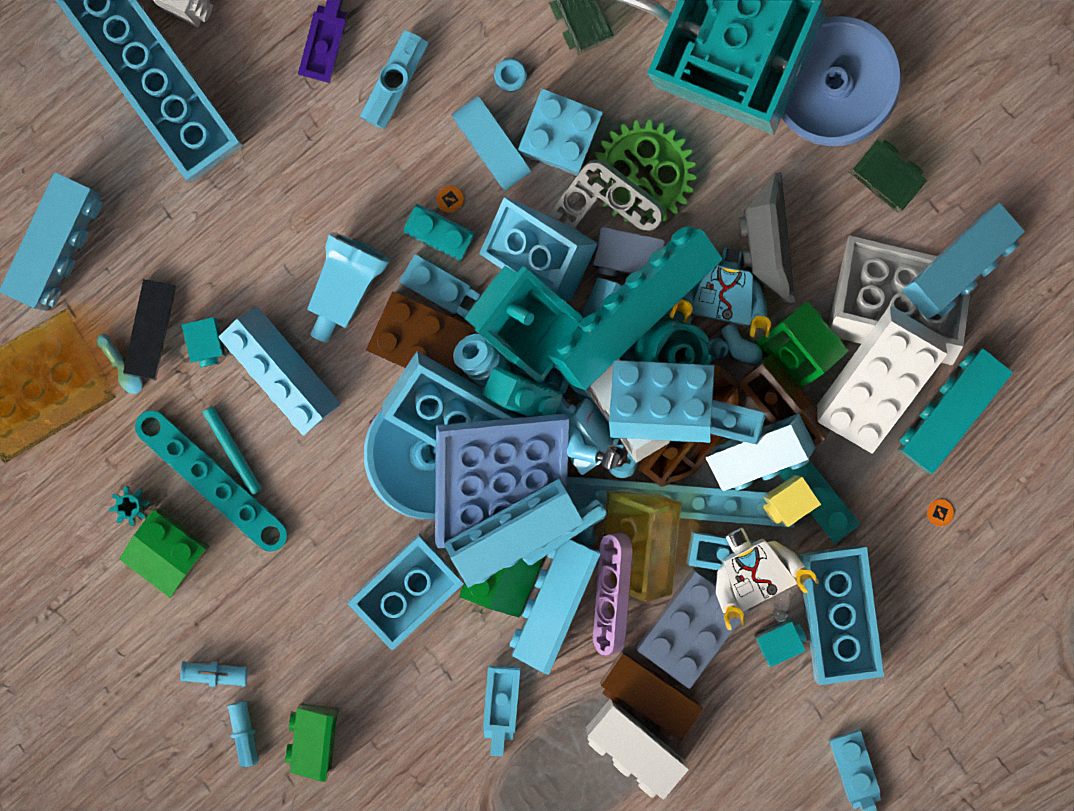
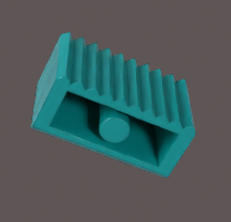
[403,203,475,262]
[483,366,563,417]

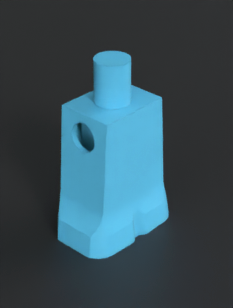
[307,232,391,343]

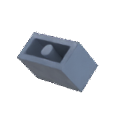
[592,227,665,278]

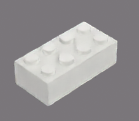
[817,306,947,454]

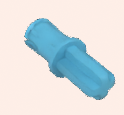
[227,701,259,767]

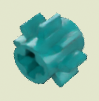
[109,486,151,526]

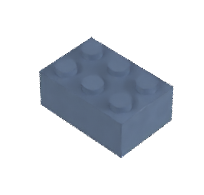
[636,569,748,689]

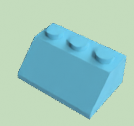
[347,533,464,651]

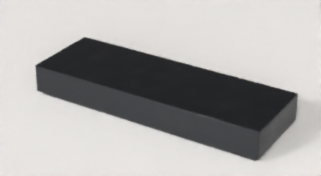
[123,279,176,381]

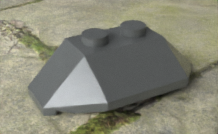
[739,172,796,304]

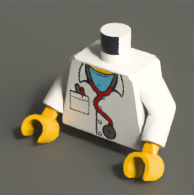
[716,528,819,630]

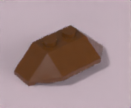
[638,365,741,487]

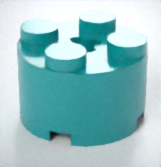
[633,318,711,365]

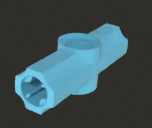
[360,30,429,130]

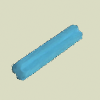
[522,499,607,565]

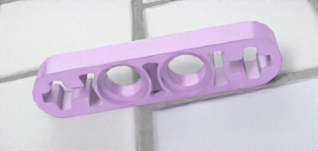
[593,532,633,656]

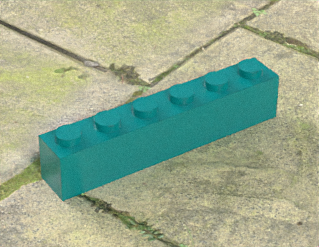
[549,226,723,390]

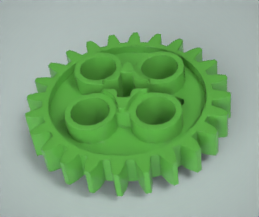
[592,120,696,223]

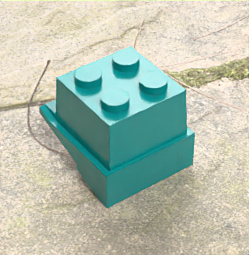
[465,266,583,384]

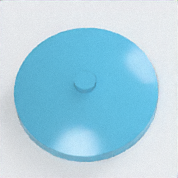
[364,408,436,520]

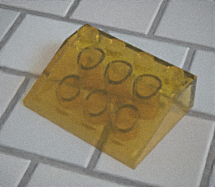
[0,309,116,463]

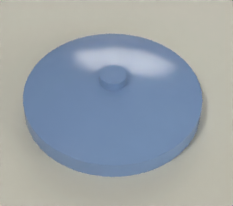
[782,16,902,146]

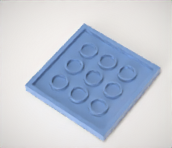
[435,414,569,548]

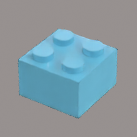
[518,89,602,176]

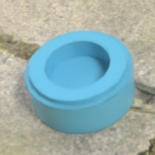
[494,58,527,92]

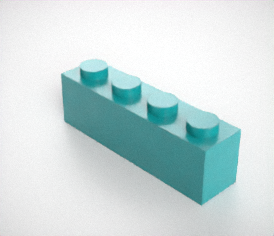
[897,348,1013,474]

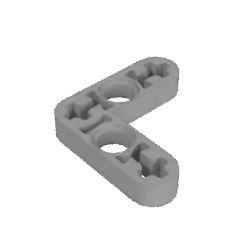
[548,159,664,231]

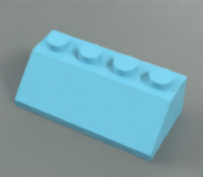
[509,539,600,675]

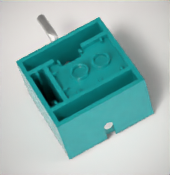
[618,0,825,135]

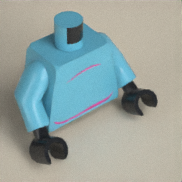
[556,394,625,475]

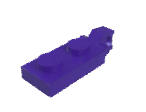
[298,0,347,84]

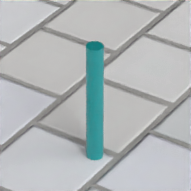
[202,406,263,495]

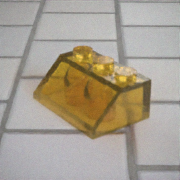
[603,490,682,602]

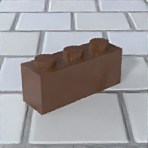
[738,353,830,446]
[600,650,703,741]

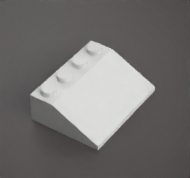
[828,235,971,365]

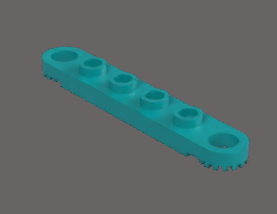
[135,411,288,552]

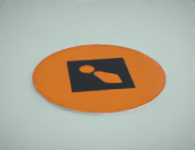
[436,185,464,213]
[927,499,954,526]

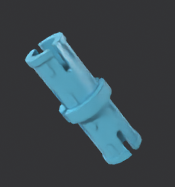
[180,661,248,687]

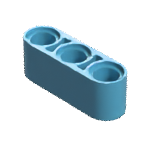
[451,96,531,191]

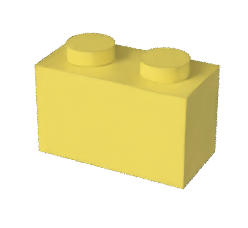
[762,475,821,527]

